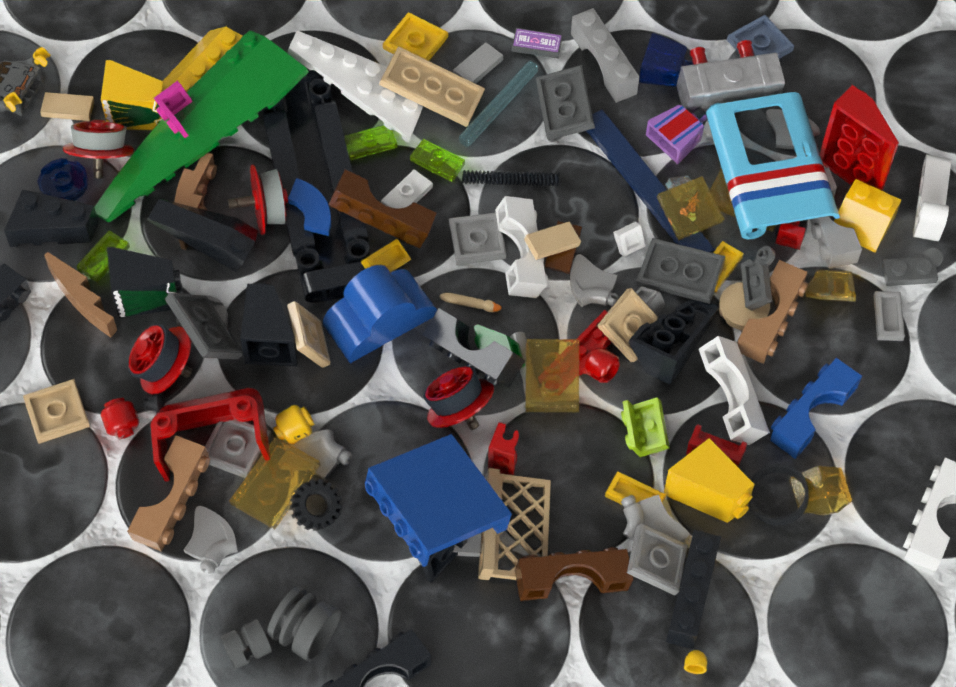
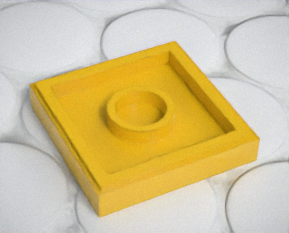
[383,12,448,61]

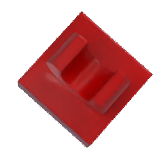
[775,221,806,250]

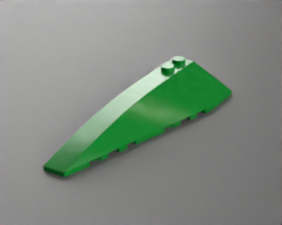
[95,30,309,223]

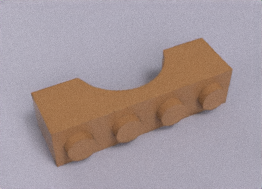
[737,260,809,364]
[127,436,210,552]

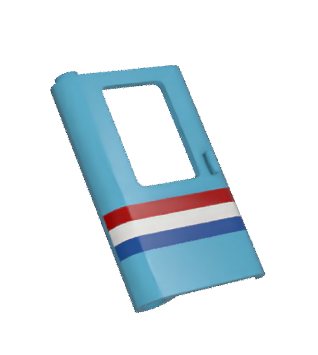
[706,92,840,240]

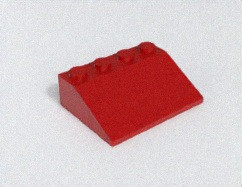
[820,85,899,191]

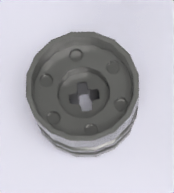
[267,585,341,662]

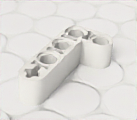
[913,155,951,242]

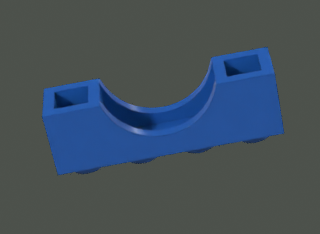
[770,358,862,459]

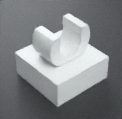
[613,222,646,257]

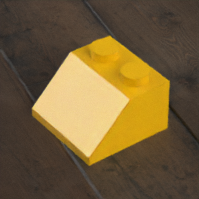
[834,179,901,252]

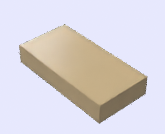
[40,92,94,121]
[524,222,581,260]

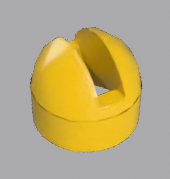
[684,650,707,674]

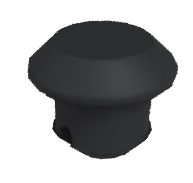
[144,393,165,413]

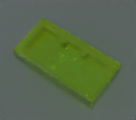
[344,125,397,160]
[410,139,465,182]
[77,230,130,283]

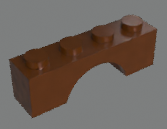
[328,169,436,249]
[515,547,634,601]

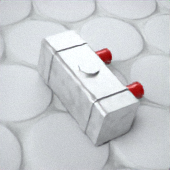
[677,40,785,113]

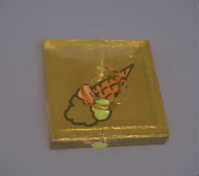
[657,176,725,241]

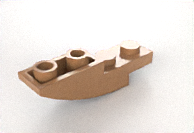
[175,153,217,250]

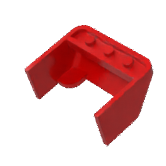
[151,388,271,482]

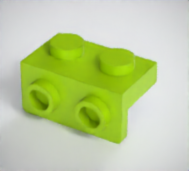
[621,397,670,457]

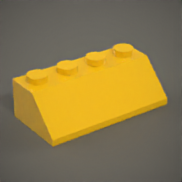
[163,27,242,92]

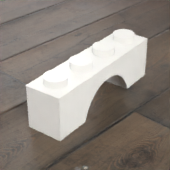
[495,196,548,298]
[699,336,770,445]
[903,458,956,571]

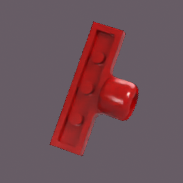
[538,310,620,397]

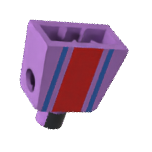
[646,105,707,164]

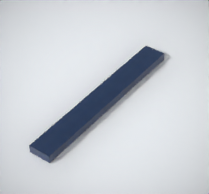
[586,110,715,253]

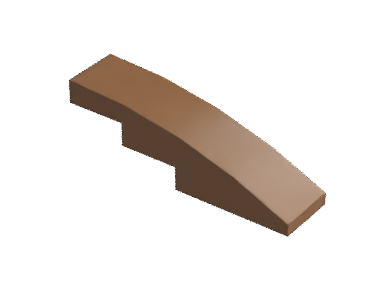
[44,252,117,338]

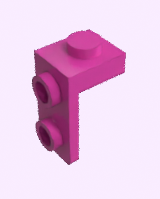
[154,80,193,138]

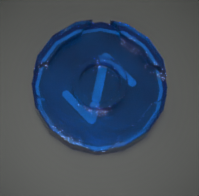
[37,158,89,201]

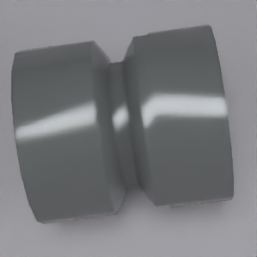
[220,619,272,670]

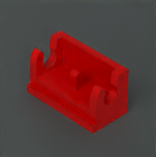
[488,422,519,475]
[686,424,747,468]

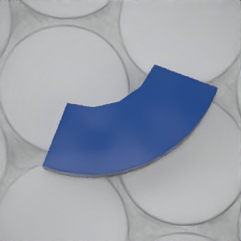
[288,178,331,236]

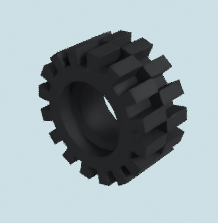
[289,479,342,531]

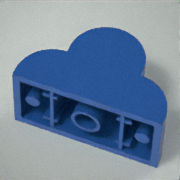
[323,265,437,363]

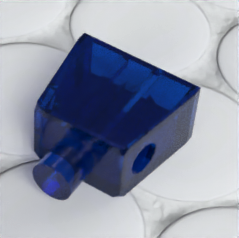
[639,33,693,87]

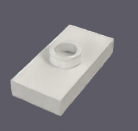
[381,170,433,208]

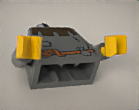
[0,47,51,116]

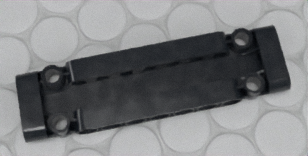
[262,62,370,303]

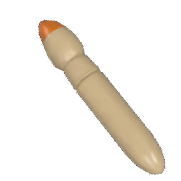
[440,293,502,312]

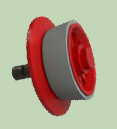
[63,120,134,179]
[228,164,288,235]

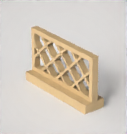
[478,468,551,580]

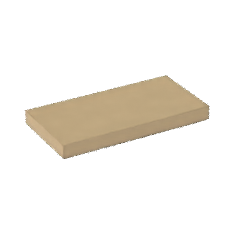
[379,46,485,127]

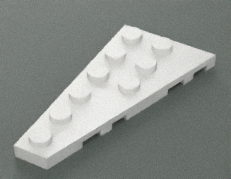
[288,30,423,143]

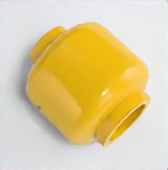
[273,405,315,445]

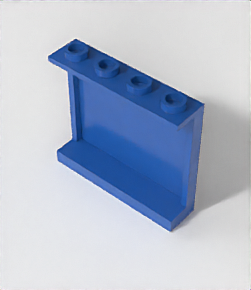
[365,434,512,567]

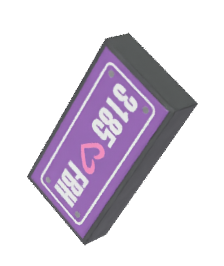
[512,28,563,59]

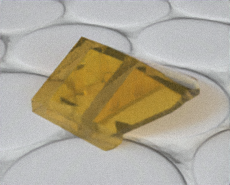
[805,270,856,302]
[789,466,852,516]

